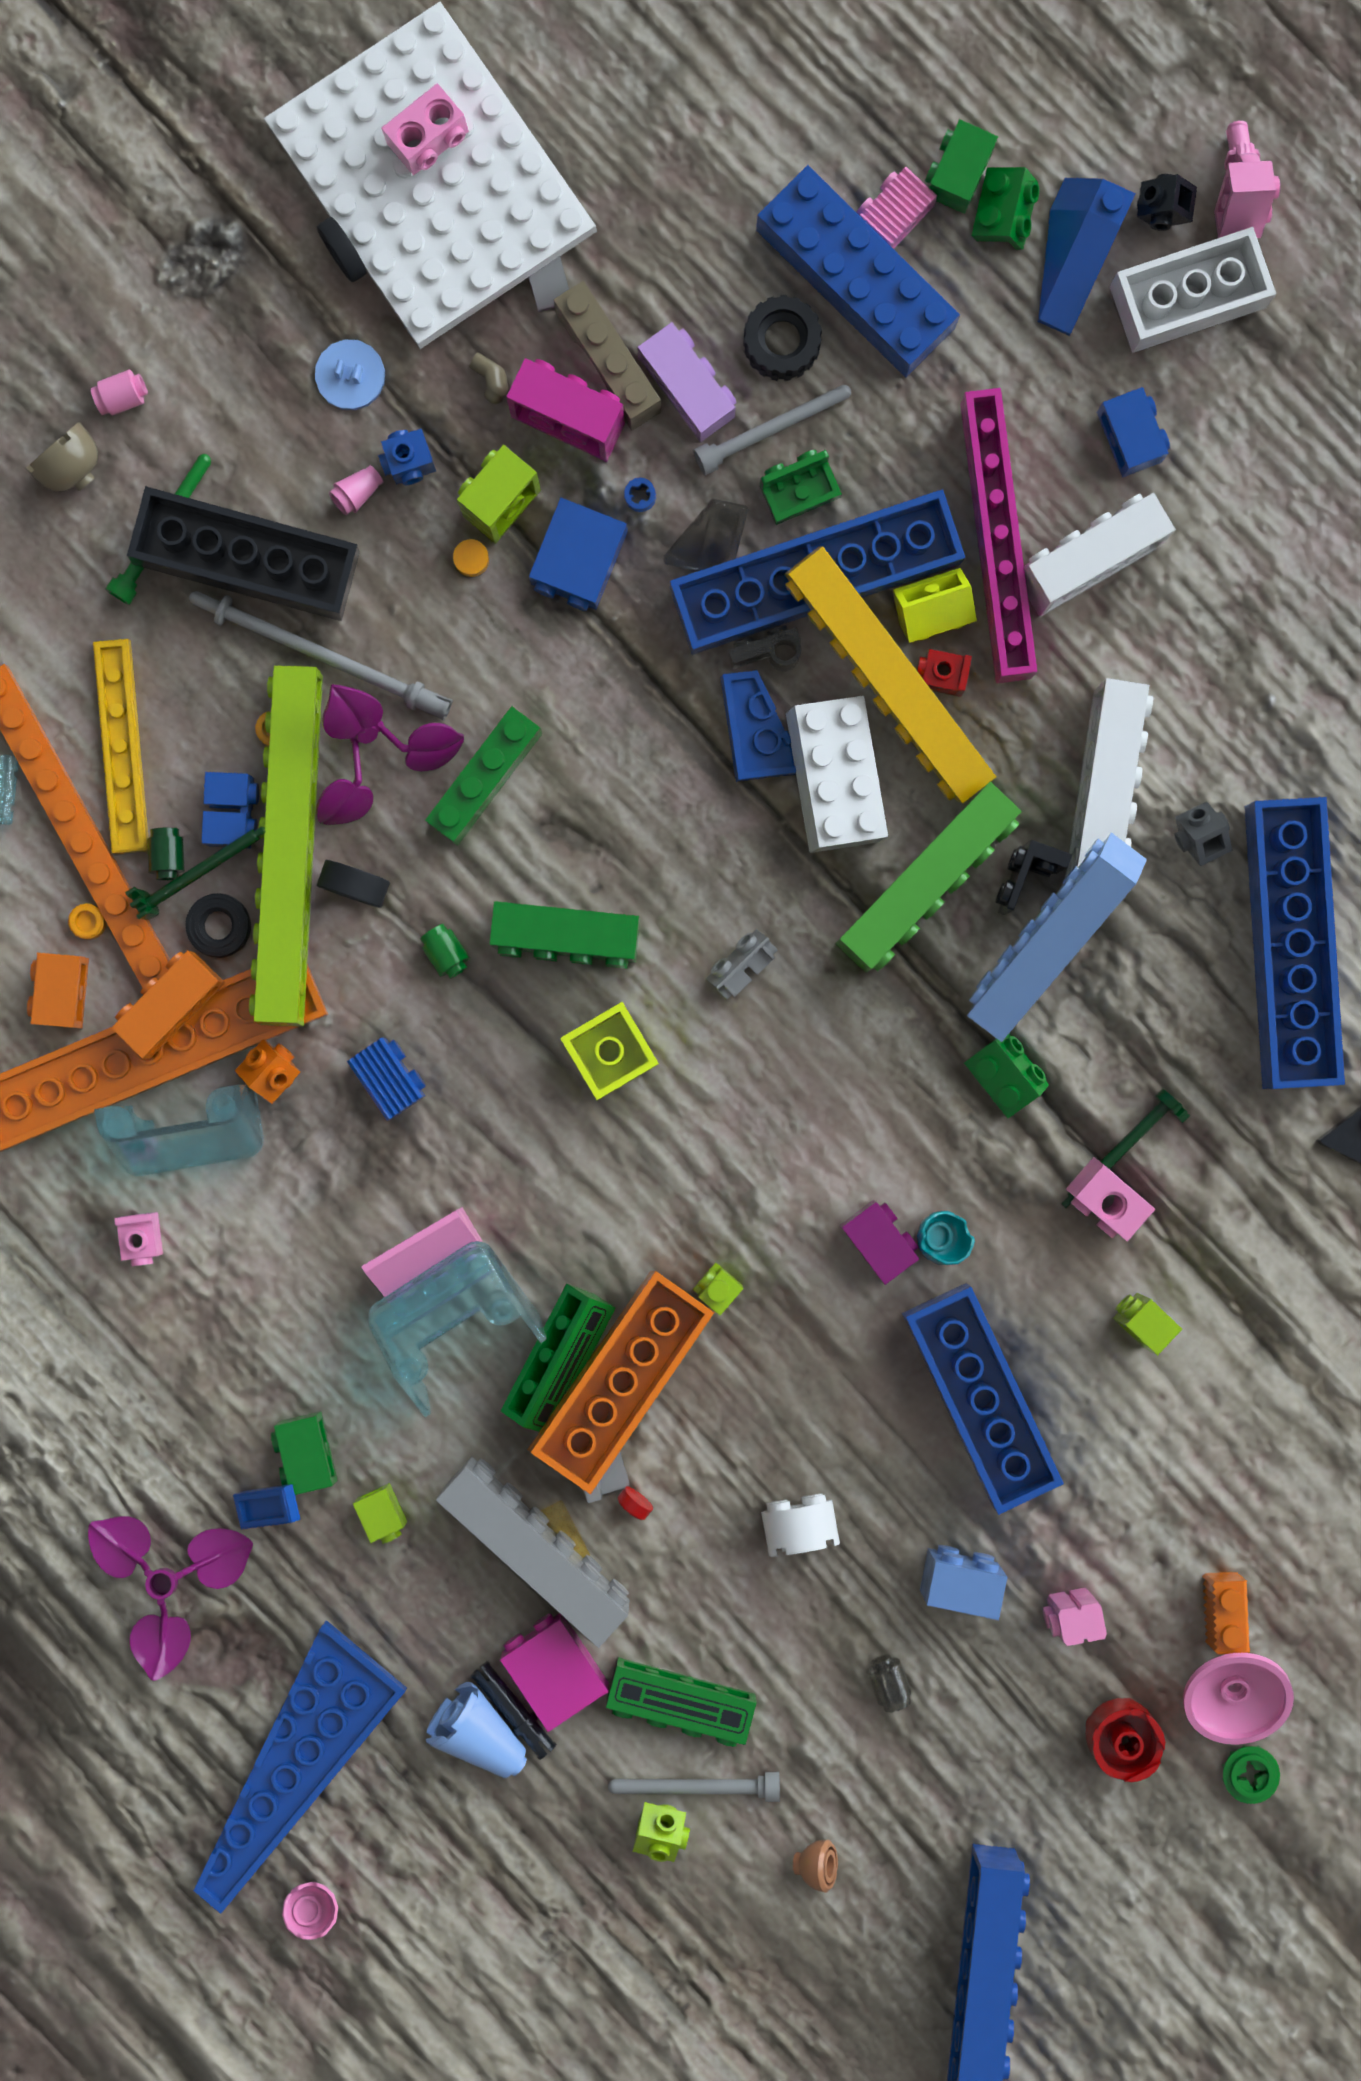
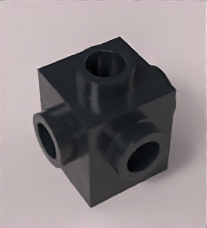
[1137,174,1197,231]

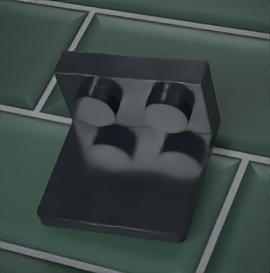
[995,840,1073,915]

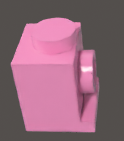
[114,1212,163,1266]

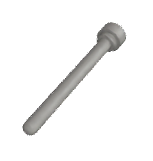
[693,385,851,476]
[608,1772,780,1802]

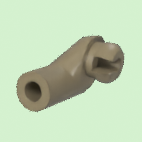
[469,352,509,404]

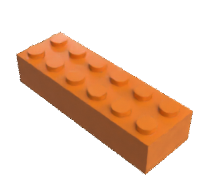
[527,1271,715,1495]

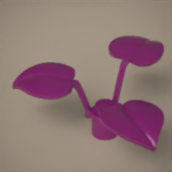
[316,684,464,825]
[88,1516,253,1681]

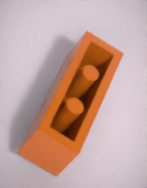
[111,950,225,1059]

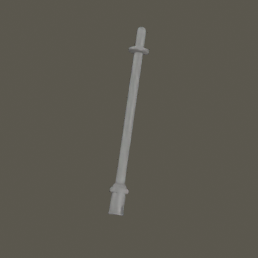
[189,591,453,721]

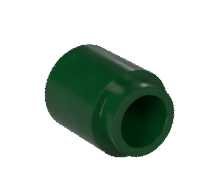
[147,827,185,881]

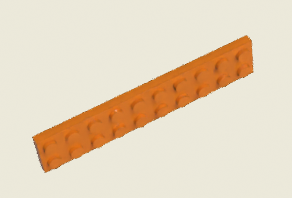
[0,964,329,1152]

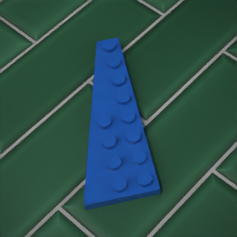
[193,1620,407,1914]

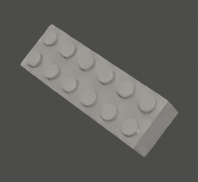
[436,1456,630,1648]

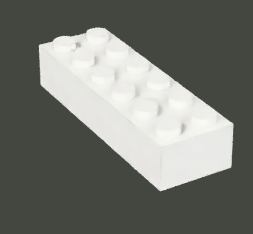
[1065,678,1153,878]

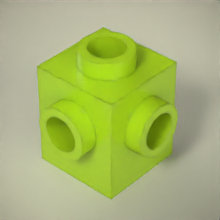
[632,1802,690,1862]

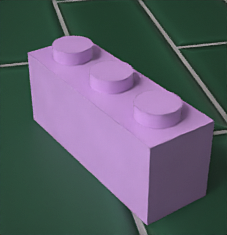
[638,322,737,443]

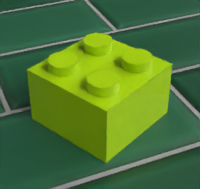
[457,444,541,544]

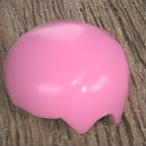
[282,1882,338,1940]

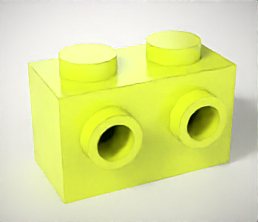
[893,568,977,643]

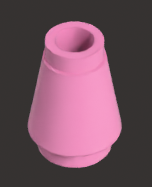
[329,465,383,515]

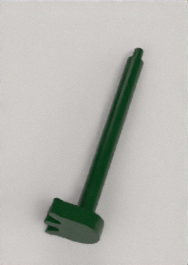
[125,826,266,920]
[1061,1088,1190,1208]

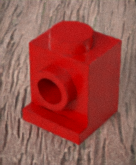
[916,649,972,697]

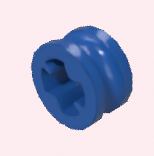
[624,477,656,512]

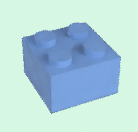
[920,1545,1008,1620]

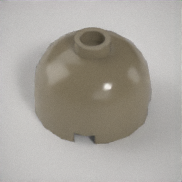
[25,422,99,492]

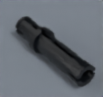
[470,1661,557,1760]

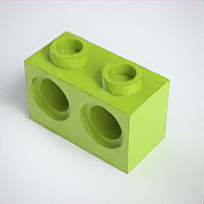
[1113,1293,1183,1356]

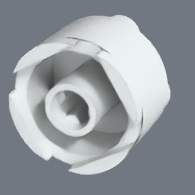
[761,1493,840,1557]

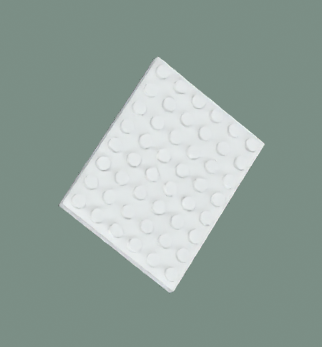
[264,2,597,349]

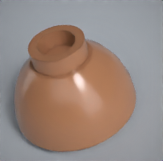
[793,1840,838,1893]

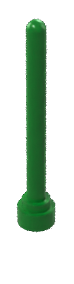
[105,454,211,605]

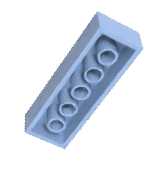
[967,833,1147,1042]

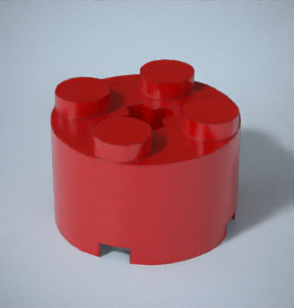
[1085,1698,1166,1782]

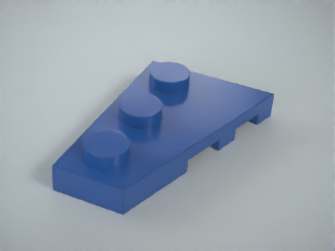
[720,670,796,782]

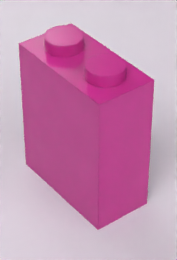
[500,1613,609,1732]

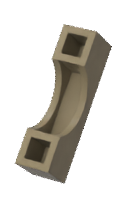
[553,280,661,431]

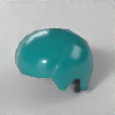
[917,1211,975,1265]

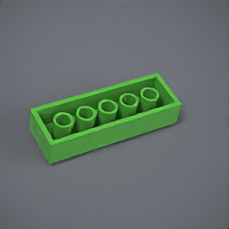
[835,781,1022,973]

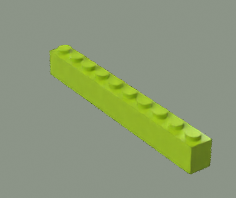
[249,666,323,1027]

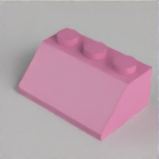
[361,1207,484,1302]

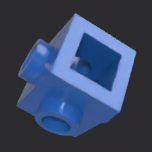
[378,428,436,486]

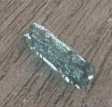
[0,755,18,825]

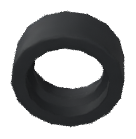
[317,859,390,908]

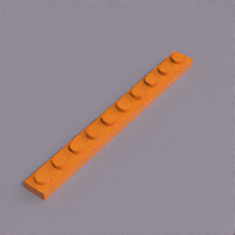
[0,664,170,988]

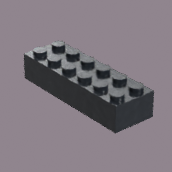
[127,486,360,621]

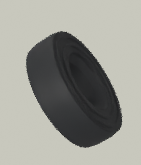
[317,217,367,282]
[185,893,251,958]

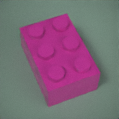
[506,358,625,462]

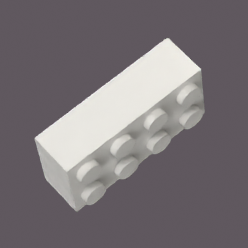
[1110,227,1276,353]
[1024,493,1176,617]
[786,696,888,853]

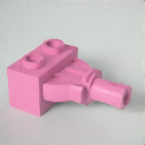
[1214,121,1280,238]

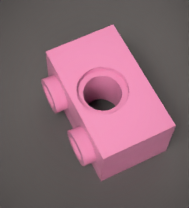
[1066,1157,1155,1241]

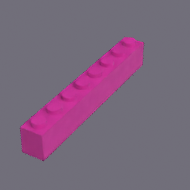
[960,388,1037,684]

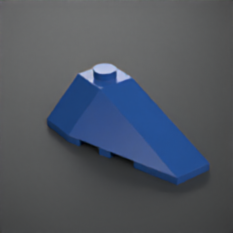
[1038,178,1136,336]

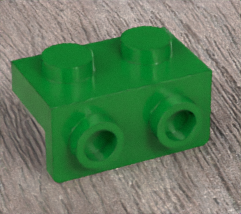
[971,167,1039,250]
[759,450,842,525]
[964,1034,1049,1119]

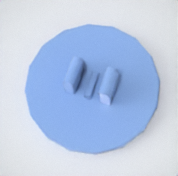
[315,339,385,410]

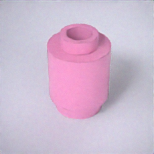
[91,369,148,416]

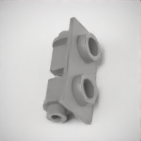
[706,929,778,1000]

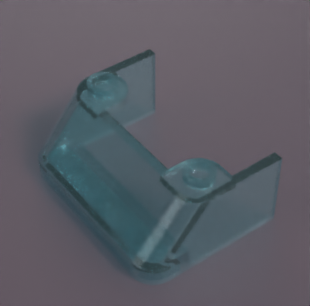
[368,1241,547,1417]

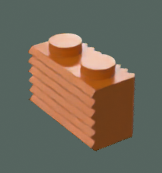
[1202,1572,1250,1655]

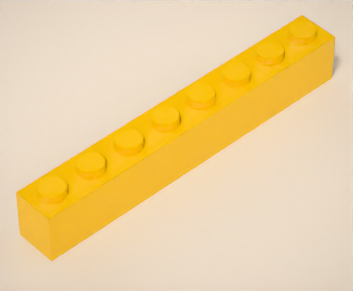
[784,546,997,804]

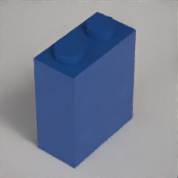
[529,497,628,611]

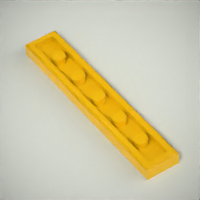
[93,639,149,854]

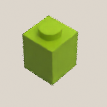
[353,1483,408,1544]

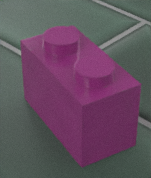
[840,1200,919,1285]

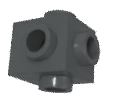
[1174,802,1233,866]

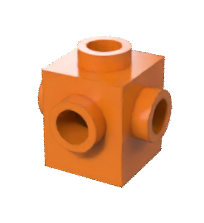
[235,1039,300,1104]

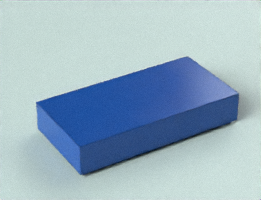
[233,1484,301,1530]

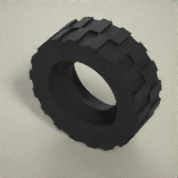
[743,295,822,381]

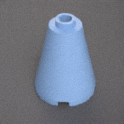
[426,1682,527,1778]

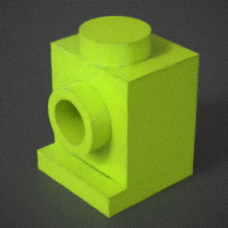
[693,1262,744,1316]

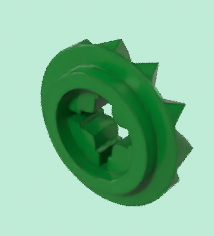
[1222,1745,1280,1804]

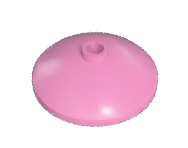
[1183,1653,1294,1745]

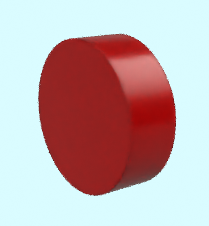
[617,1486,653,1520]

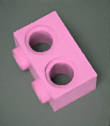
[381,83,469,176]

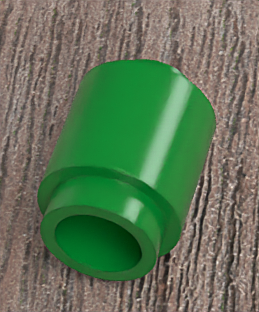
[420,924,470,979]

